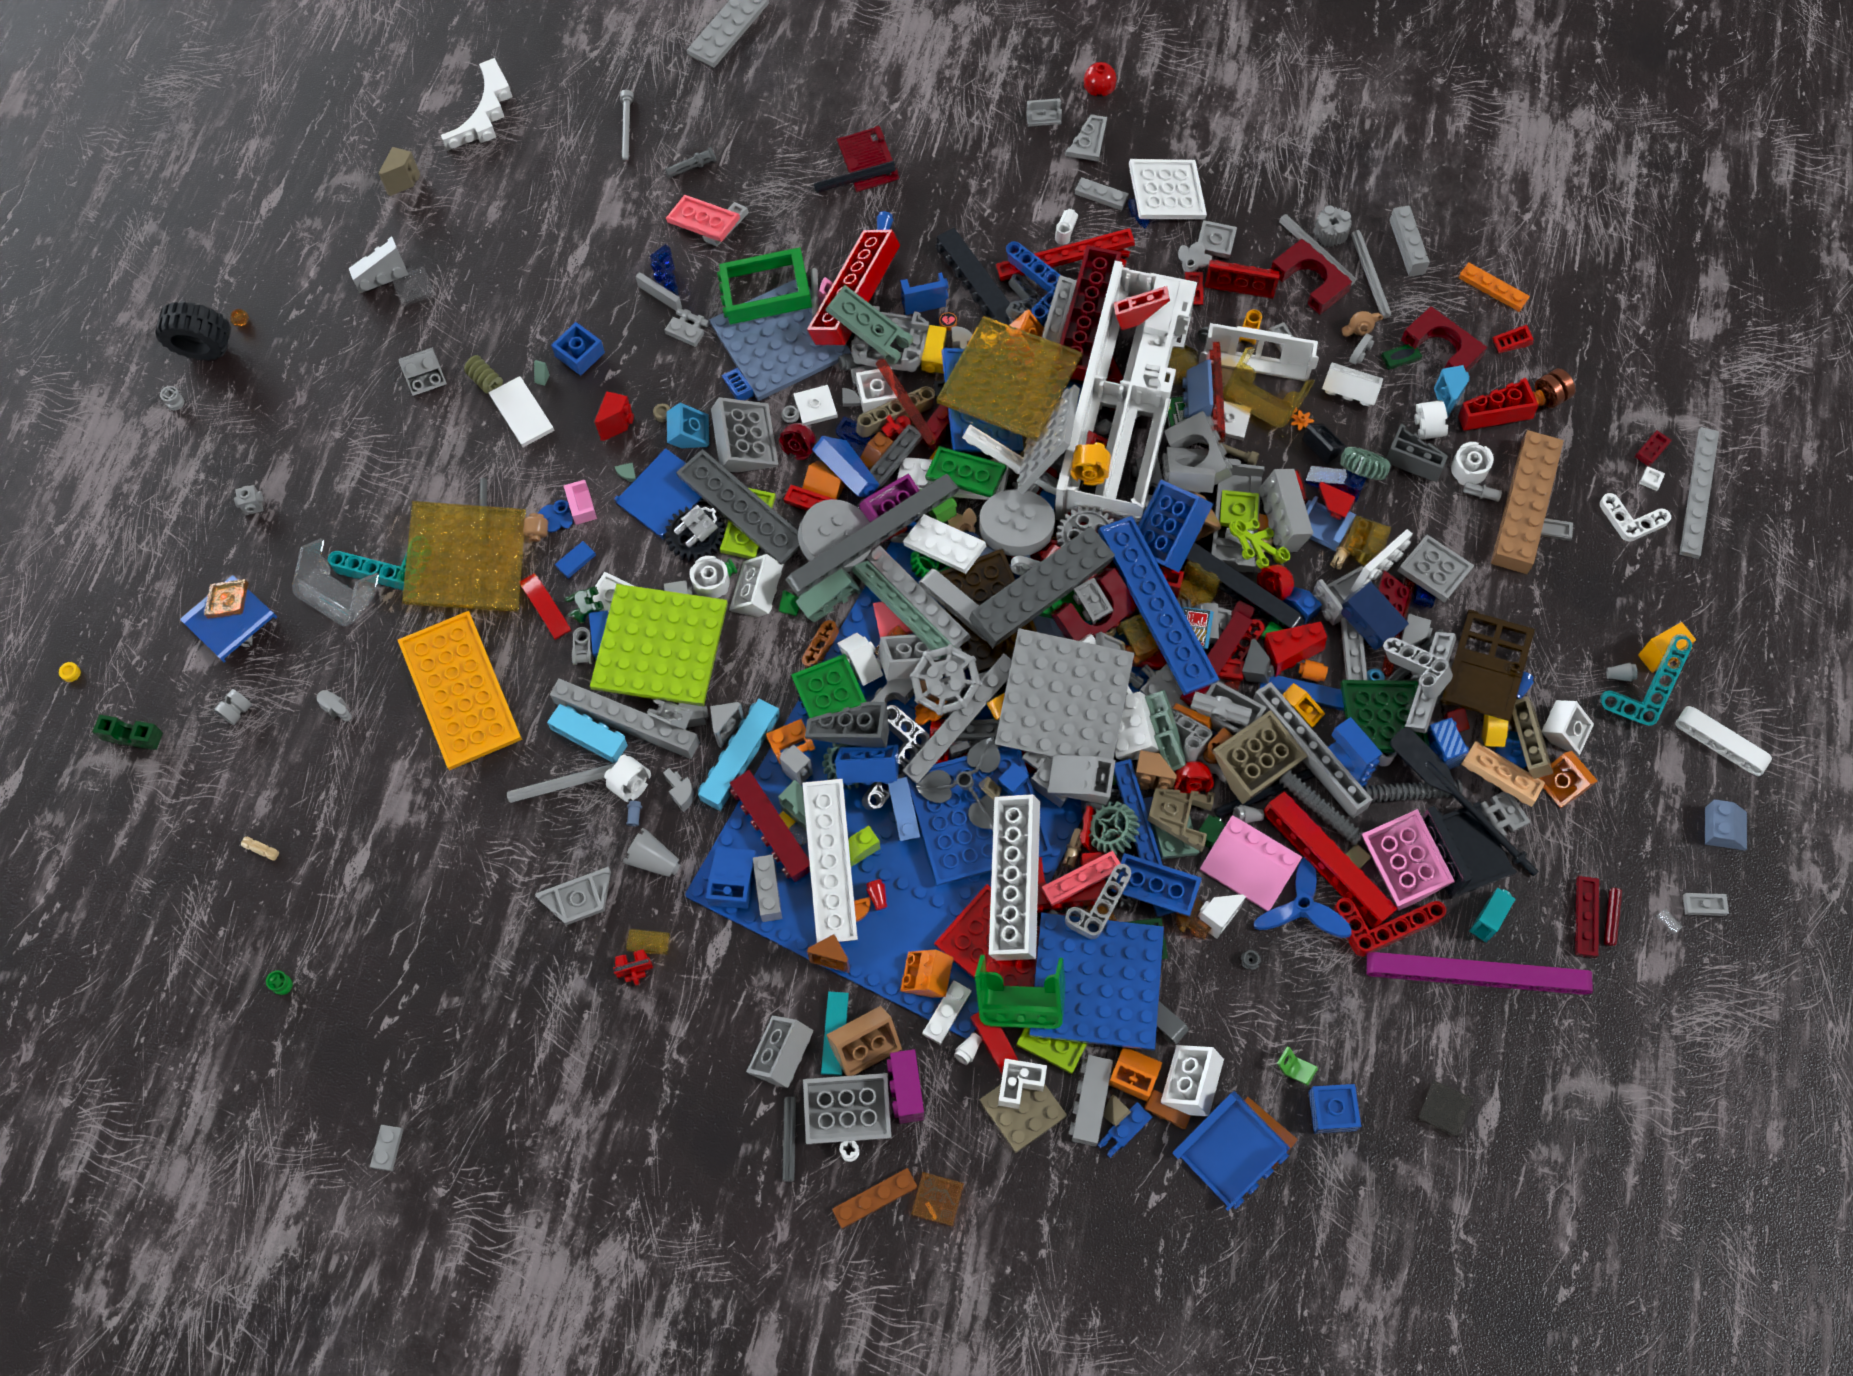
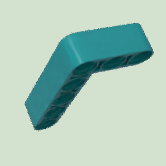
[328,536,432,591]
[1600,634,1692,726]

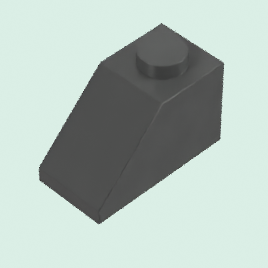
[1242,639,1274,684]

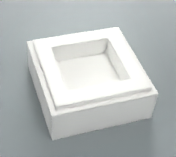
[1639,466,1665,491]

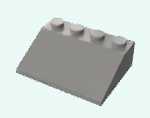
[711,397,778,472]
[803,1073,891,1144]

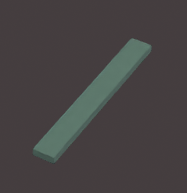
[852,561,956,660]

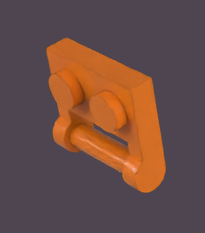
[766,719,815,765]

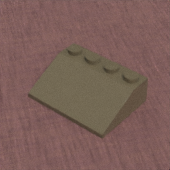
[1213,710,1308,804]

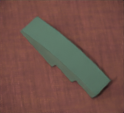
[1145,690,1186,771]

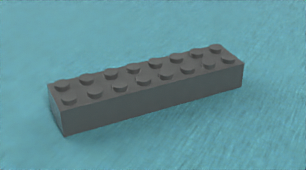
[969,526,1115,649]

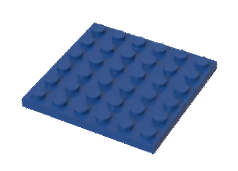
[905,746,1052,886]
[1029,913,1164,1051]

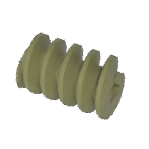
[464,355,503,394]

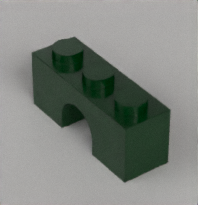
[92,714,163,750]

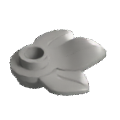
[1178,242,1212,272]

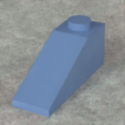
[888,777,920,841]

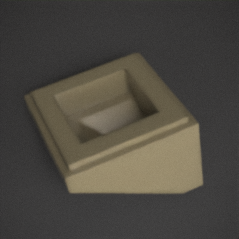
[979,776,1002,800]
[1103,1095,1131,1126]

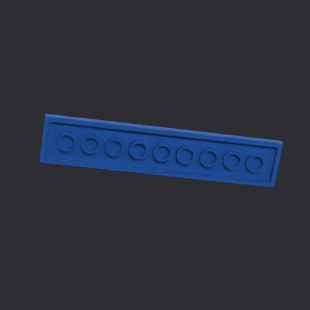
[1098,516,1220,696]

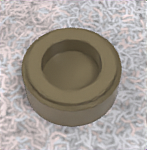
[653,404,670,422]

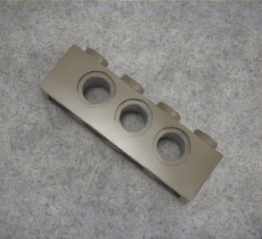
[1512,696,1553,779]

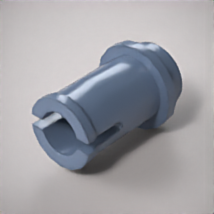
[626,801,642,827]

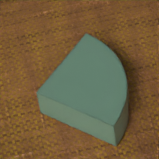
[615,463,636,482]

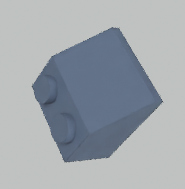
[1705,800,1747,851]

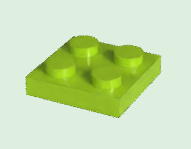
[1219,490,1259,527]

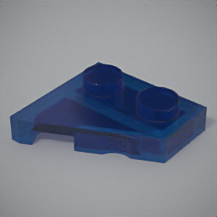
[836,416,876,458]

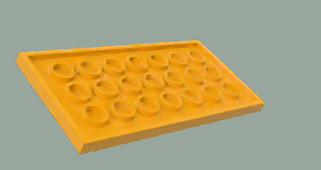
[398,611,522,771]

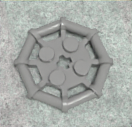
[909,644,982,716]

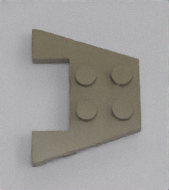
[1147,788,1215,852]

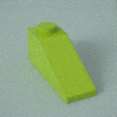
[848,825,880,867]

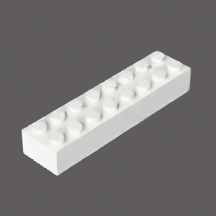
[989,794,1040,961]

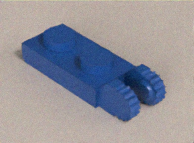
[1098,1102,1152,1158]

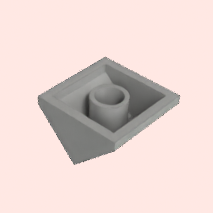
[710,702,745,748]

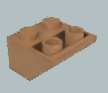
[1135,750,1176,790]

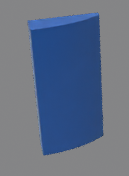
[1112,853,1202,917]

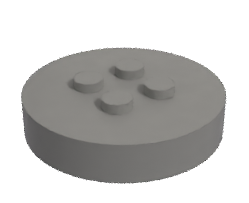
[979,489,1055,556]
[798,499,871,572]

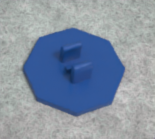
[1495,731,1527,769]

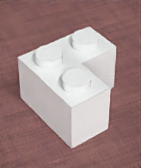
[837,633,883,686]
[998,1059,1047,1109]

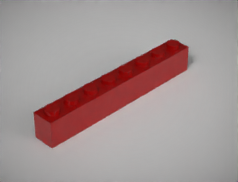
[1263,792,1398,929]

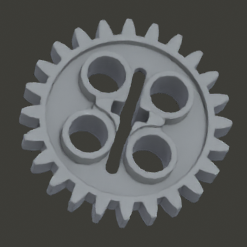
[1056,506,1114,547]

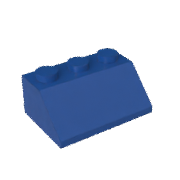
[835,745,899,785]

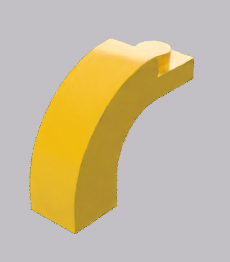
[1481,714,1508,747]

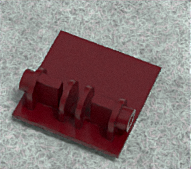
[1378,570,1410,616]

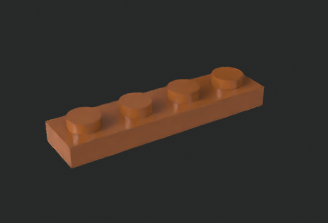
[832,1168,918,1229]

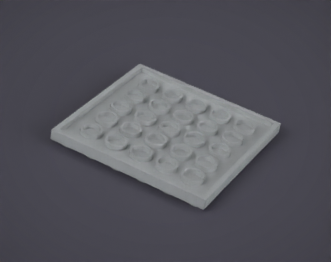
[994,628,1134,760]

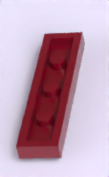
[1575,876,1599,958]

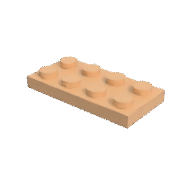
[1461,741,1545,807]

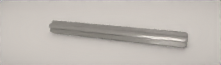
[1279,214,1356,286]
[1351,230,1391,319]
[507,763,616,803]

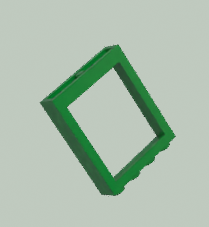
[717,247,812,325]

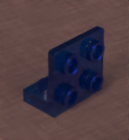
[650,244,679,296]

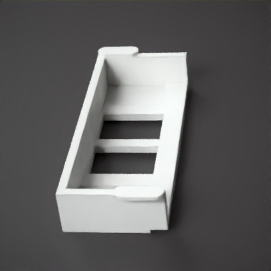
[1199,323,1319,382]

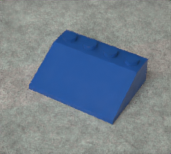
[1138,480,1213,573]

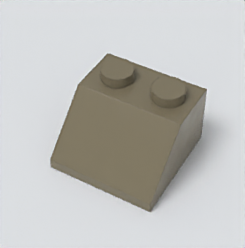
[379,147,420,196]

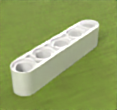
[1675,706,1772,776]

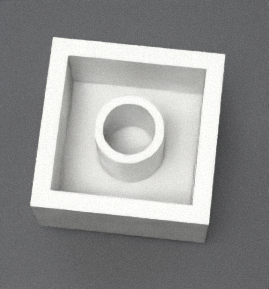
[856,367,898,413]

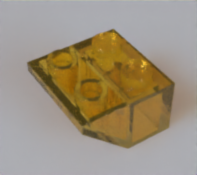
[1344,516,1392,565]

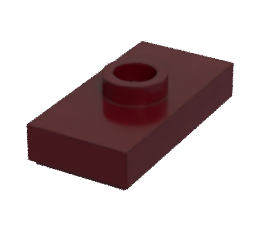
[1634,430,1672,467]

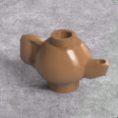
[1342,311,1383,337]

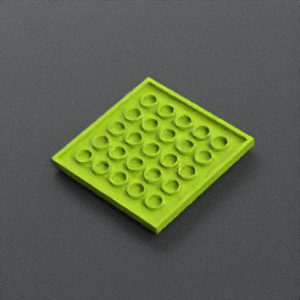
[590,584,728,706]

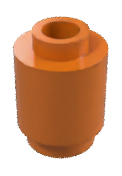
[1298,659,1328,682]

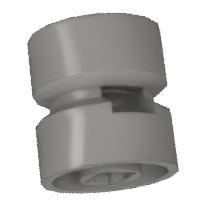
[213,689,252,725]

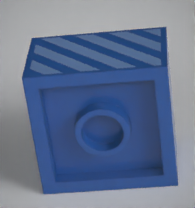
[1427,717,1469,769]
[1308,1084,1361,1134]

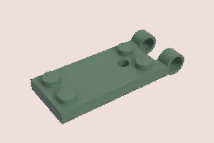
[825,285,913,365]

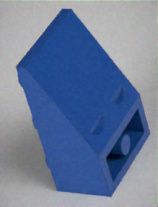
[706,847,756,909]

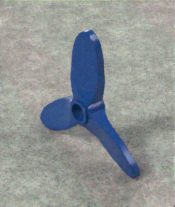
[1254,857,1351,938]

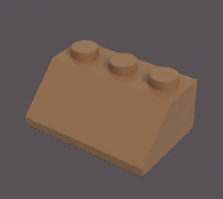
[827,1006,902,1076]

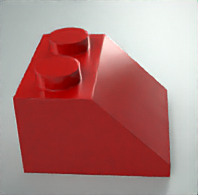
[595,391,634,441]

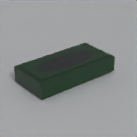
[1381,344,1422,370]

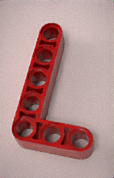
[1333,898,1446,957]

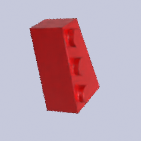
[1264,622,1327,676]

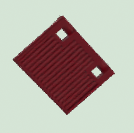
[836,126,899,192]

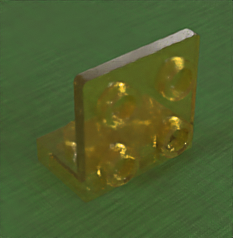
[1179,560,1220,606]
[1116,613,1159,657]

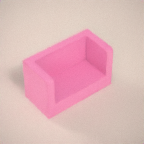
[564,480,597,525]

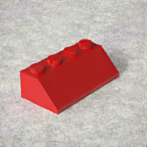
[1205,260,1280,299]

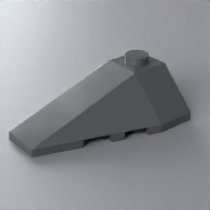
[805,702,889,748]

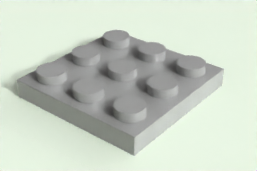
[1397,535,1474,603]

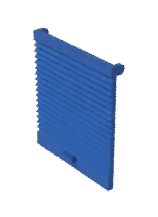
[614,448,702,539]
[180,575,277,662]

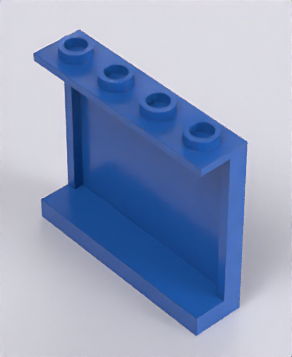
[1173,1091,1290,1211]

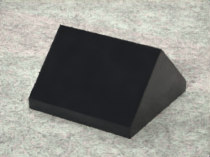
[1302,423,1347,464]

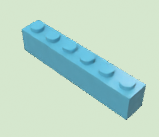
[698,699,780,811]

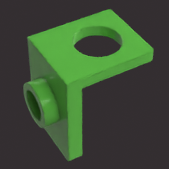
[1277,1046,1318,1086]

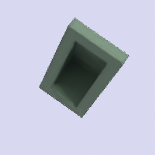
[534,360,550,386]

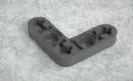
[1006,274,1042,319]

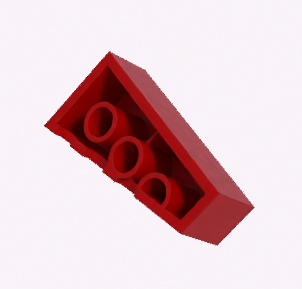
[1458,377,1538,430]

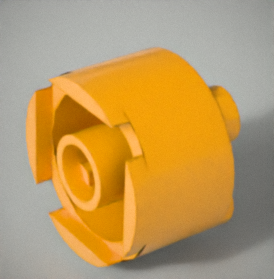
[1071,443,1111,485]

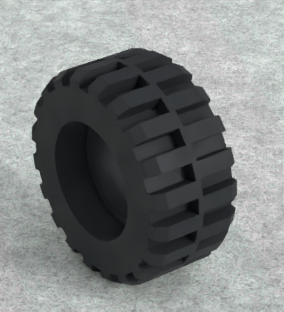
[155,301,231,361]

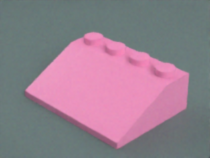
[1362,809,1455,911]
[1199,815,1302,912]

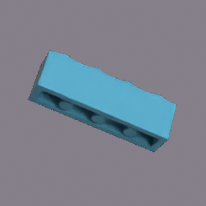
[547,704,628,763]

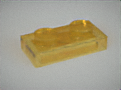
[626,929,670,955]

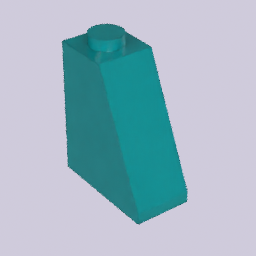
[1469,888,1515,943]

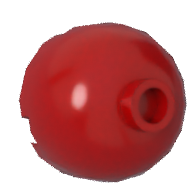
[1083,62,1117,96]
[1257,564,1294,601]
[1174,761,1214,794]

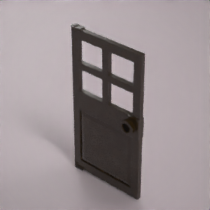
[1440,610,1535,721]

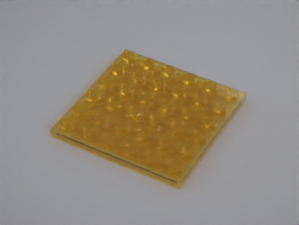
[937,316,1082,441]
[402,501,526,612]

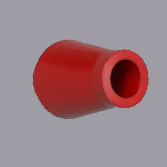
[866,879,888,911]

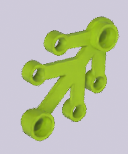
[1229,518,1290,569]

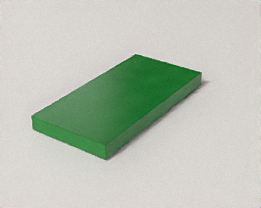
[925,446,1007,498]

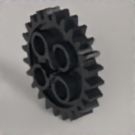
[665,505,725,562]

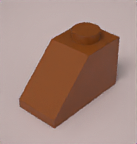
[860,431,893,471]

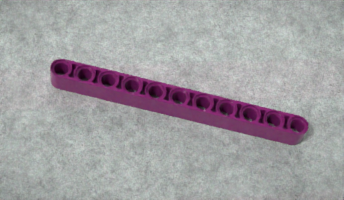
[1367,952,1593,995]

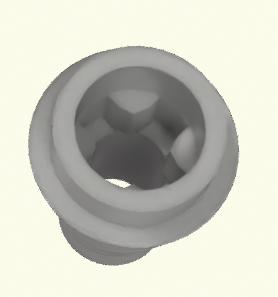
[1606,663,1637,681]
[1233,805,1264,823]

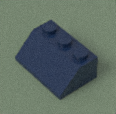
[1341,581,1409,650]

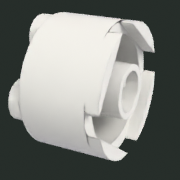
[1414,400,1448,440]
[1451,442,1493,485]
[690,556,730,598]
[604,755,651,802]

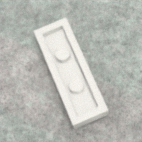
[922,981,972,1045]

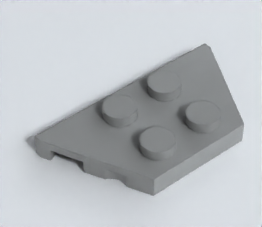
[535,867,611,925]

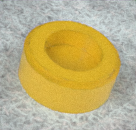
[59,662,81,682]

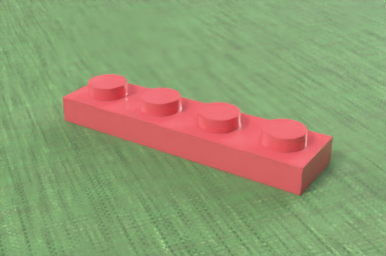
[1042,851,1120,906]

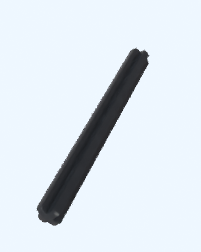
[1214,768,1316,818]

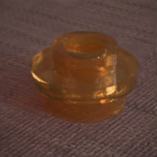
[230,309,249,326]

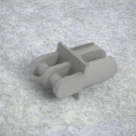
[317,690,352,722]

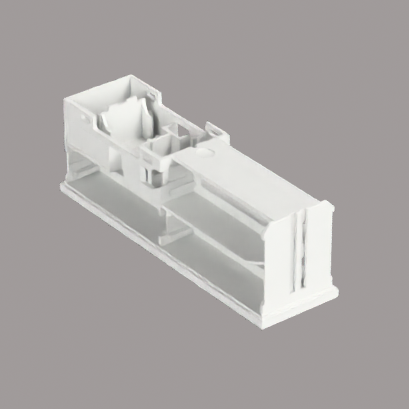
[1055,261,1197,526]

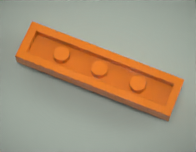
[1458,262,1530,312]

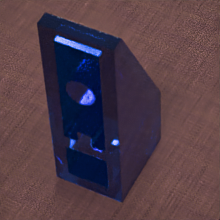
[1305,466,1366,502]

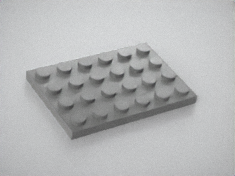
[1017,385,1080,494]

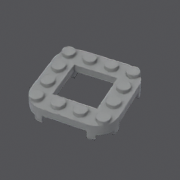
[852,306,929,372]

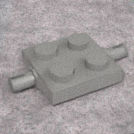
[1140,664,1192,710]

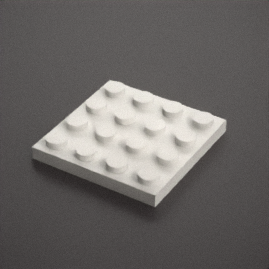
[1129,159,1207,219]

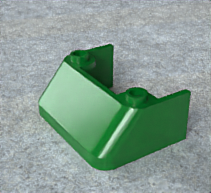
[975,955,1065,1029]

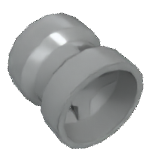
[160,386,185,411]

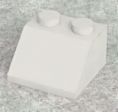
[1542,700,1594,756]
[1197,894,1246,939]

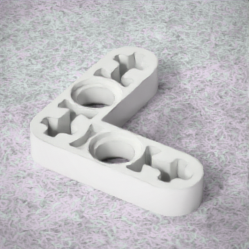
[1600,493,1671,542]

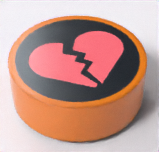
[939,312,957,331]

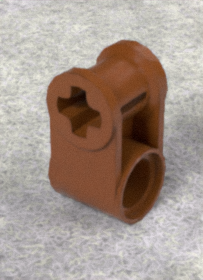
[1203,728,1234,764]

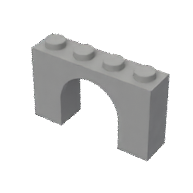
[1164,411,1233,493]
[1162,447,1215,493]

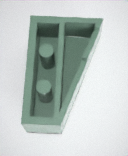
[795,568,862,622]
[778,780,807,831]

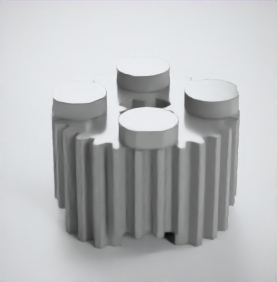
[1313,205,1352,248]

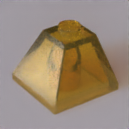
[1165,344,1199,385]

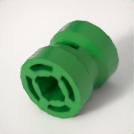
[266,970,293,995]

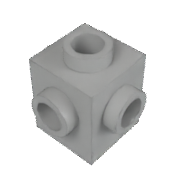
[234,485,264,515]

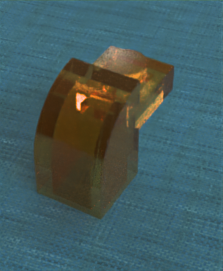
[1175,898,1212,939]

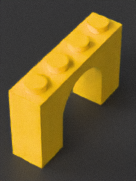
[921,325,999,374]

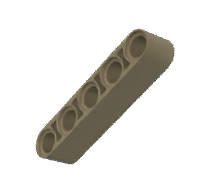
[856,386,935,437]

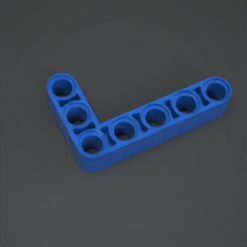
[1006,241,1073,327]

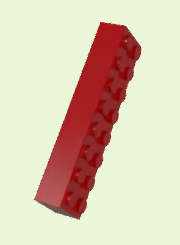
[807,230,900,345]

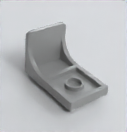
[1312,566,1378,625]

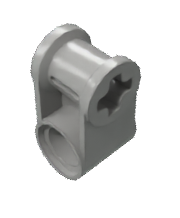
[572,627,594,665]

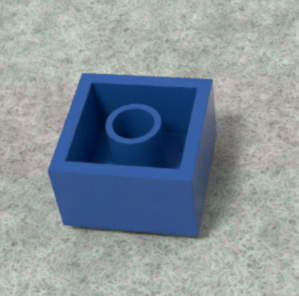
[551,322,605,376]

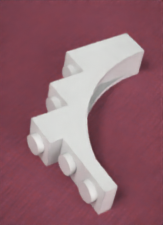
[441,58,512,151]

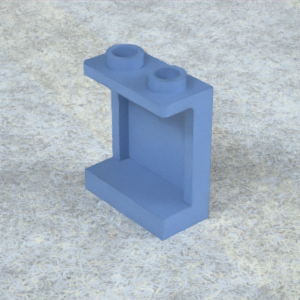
[1305,496,1356,551]

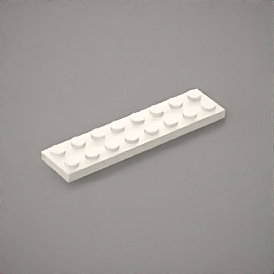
[803,779,858,943]

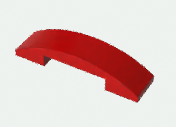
[518,573,571,640]

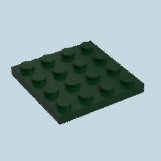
[1340,680,1430,753]

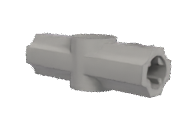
[1190,691,1252,726]

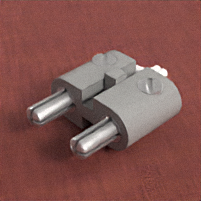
[674,505,718,548]

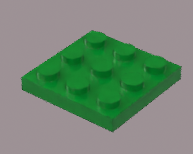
[791,654,866,719]

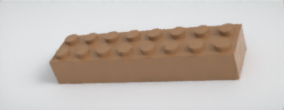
[1490,430,1564,574]

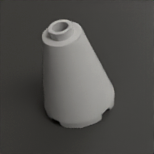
[623,828,681,877]

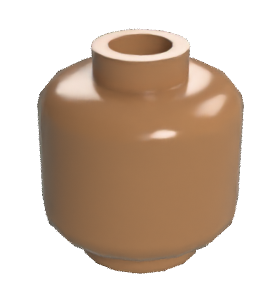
[523,513,548,542]

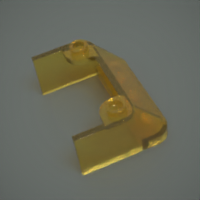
[1223,347,1315,428]

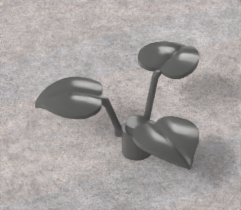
[916,738,1000,830]

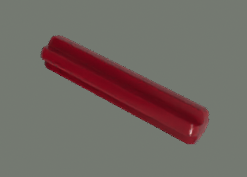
[1604,888,1622,946]

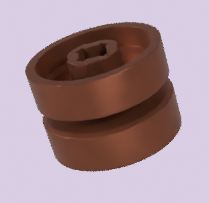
[1535,368,1575,408]

